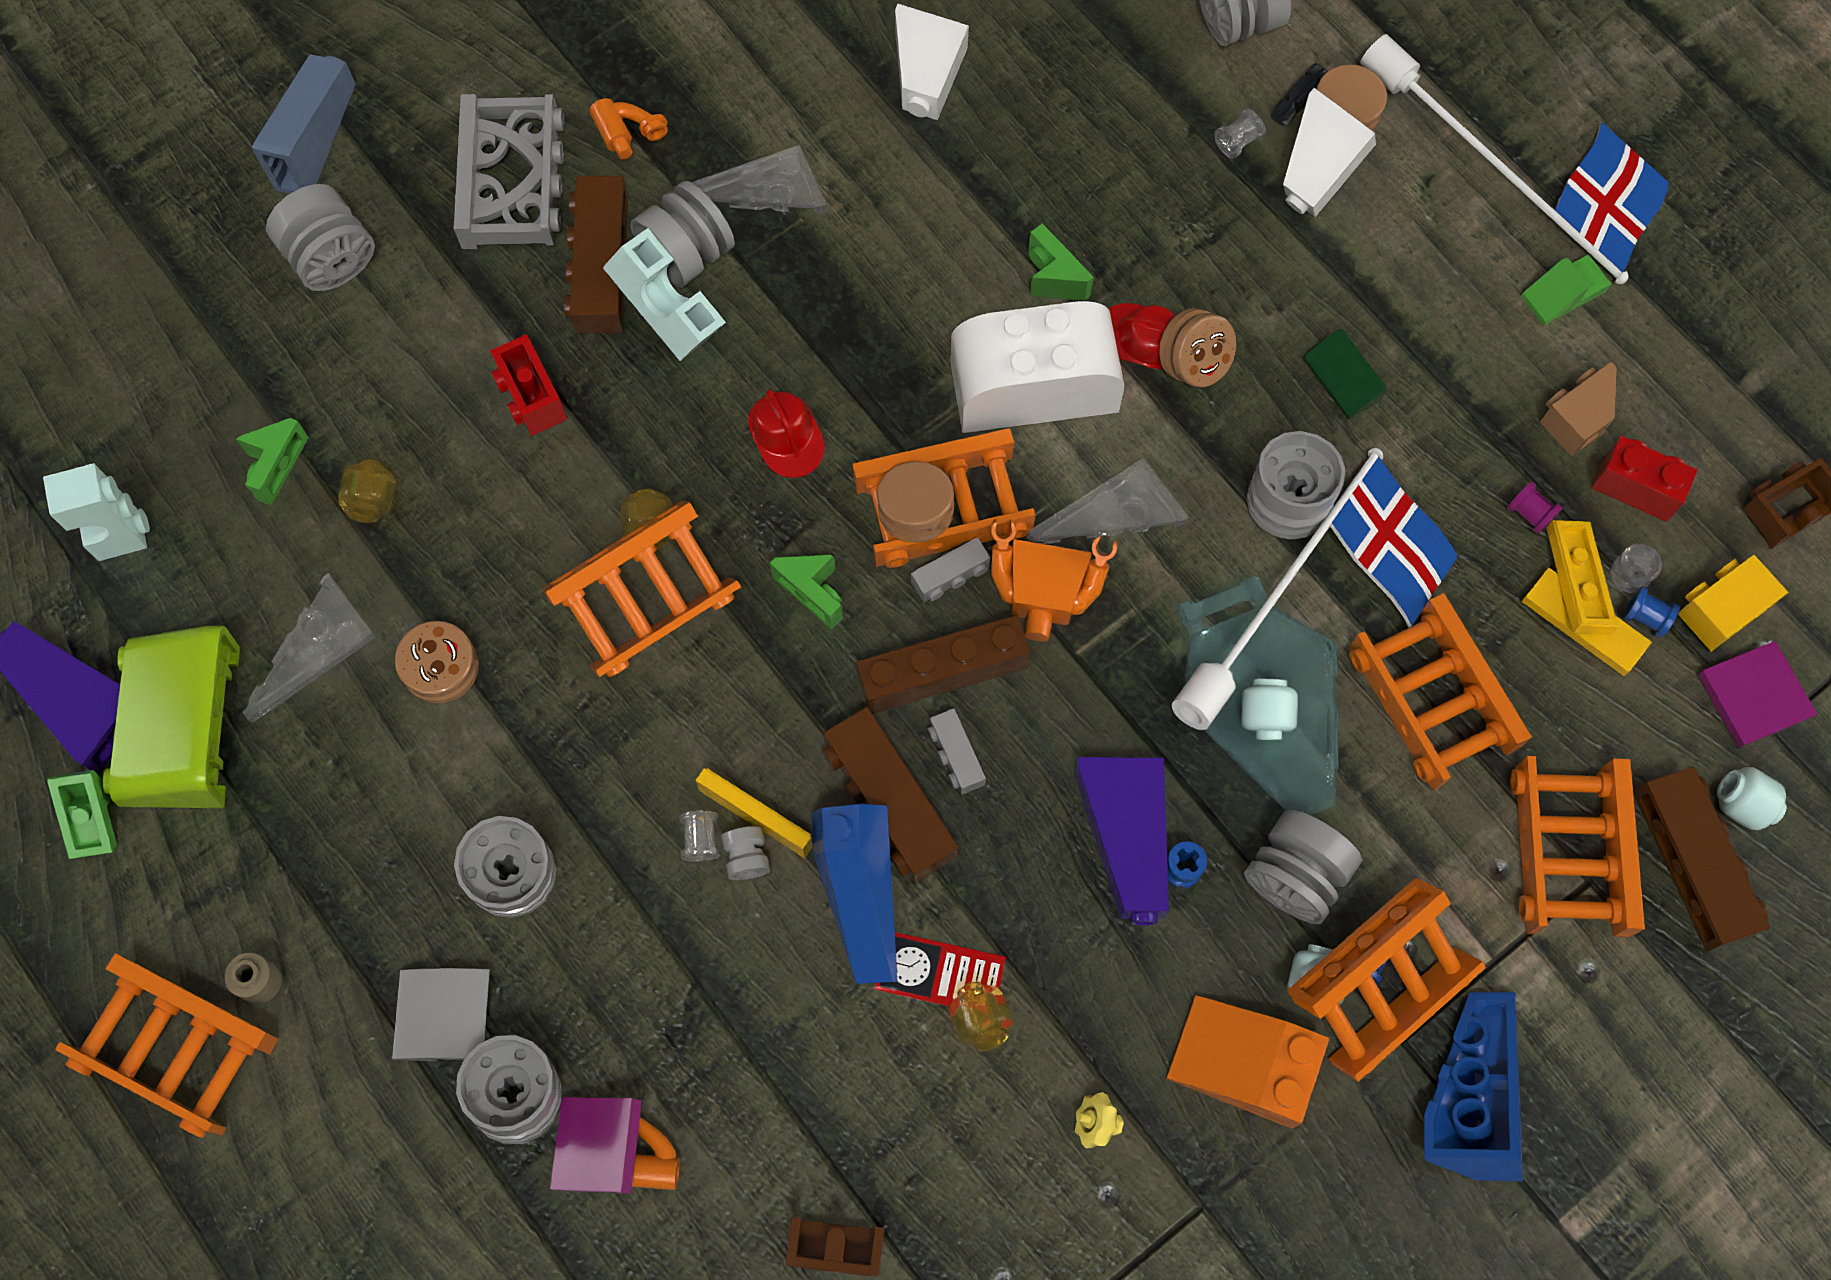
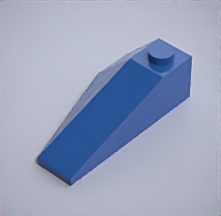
[811,804,898,984]
[1424,992,1523,1182]

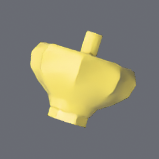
[1074,1092,1124,1148]

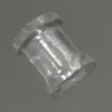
[1214,109,1266,159]
[679,810,720,862]

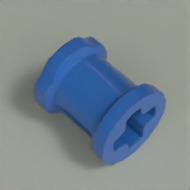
[1623,586,1680,638]
[1167,841,1207,888]

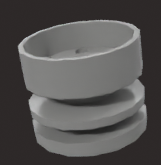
[1200,0,1291,46]
[630,181,735,288]
[265,184,375,291]
[1246,431,1346,540]
[1243,810,1362,924]
[454,816,557,918]
[456,1035,562,1144]

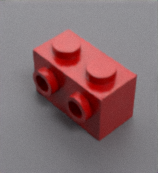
[490,334,567,436]
[1591,436,1698,522]

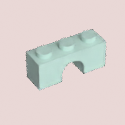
[603,228,726,361]
[43,463,150,561]

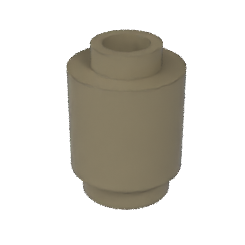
[225,953,282,1004]

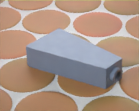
[252,54,356,194]

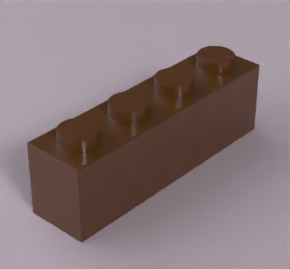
[564,176,628,334]
[856,615,1031,714]
[821,707,959,884]
[1633,766,1771,952]

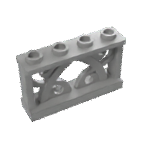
[454,94,565,249]

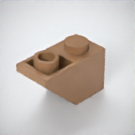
[1540,362,1617,457]

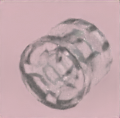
[1610,544,1662,593]

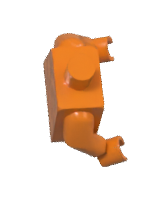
[990,519,1118,642]

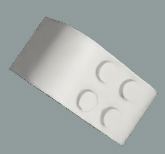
[950,301,1125,433]

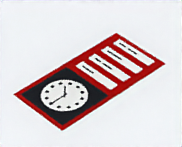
[874,932,1006,1017]

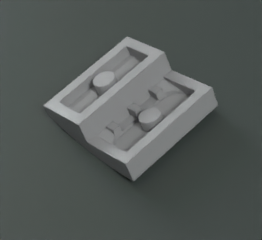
[392,968,490,1061]

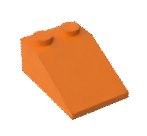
[1166,995,1330,1129]

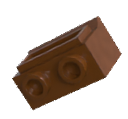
[1743,457,1831,549]
[786,1217,885,1277]

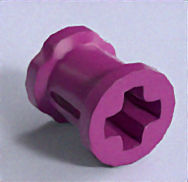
[1507,481,1563,535]

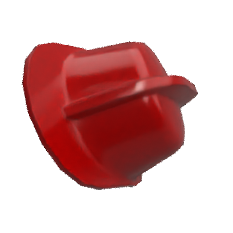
[1108,303,1175,370]
[748,389,825,478]

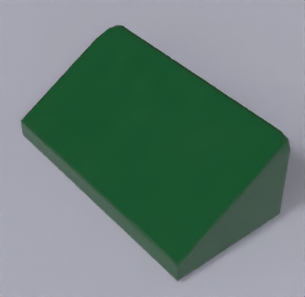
[1303,329,1386,420]

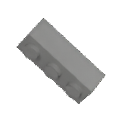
[911,537,990,603]
[927,708,986,795]

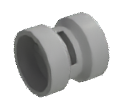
[721,826,771,880]

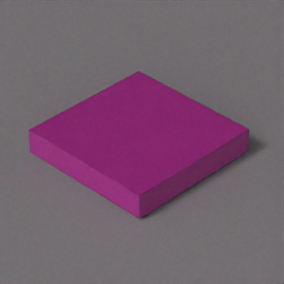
[1698,641,1817,748]
[550,1097,642,1194]

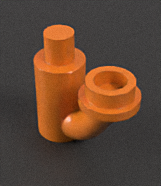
[589,98,668,159]
[632,1117,680,1190]

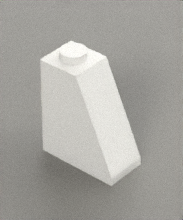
[895,4,969,120]
[1283,88,1376,217]

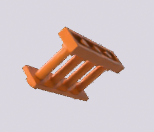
[852,428,1036,568]
[541,500,741,677]
[1349,593,1532,791]
[1510,756,1645,937]
[1287,878,1486,1082]
[55,953,279,1138]

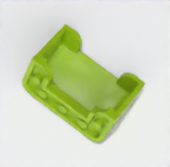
[103,626,240,808]

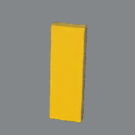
[1546,520,1618,634]
[1522,568,1652,677]
[695,768,813,859]

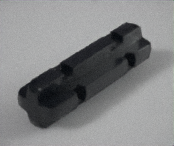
[1271,63,1328,126]

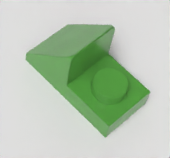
[1028,223,1094,301]
[1521,254,1611,326]
[236,418,309,506]
[770,555,843,630]
[47,770,117,859]

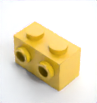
[1678,555,1789,652]

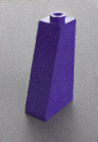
[0,621,120,775]
[1075,757,1169,926]

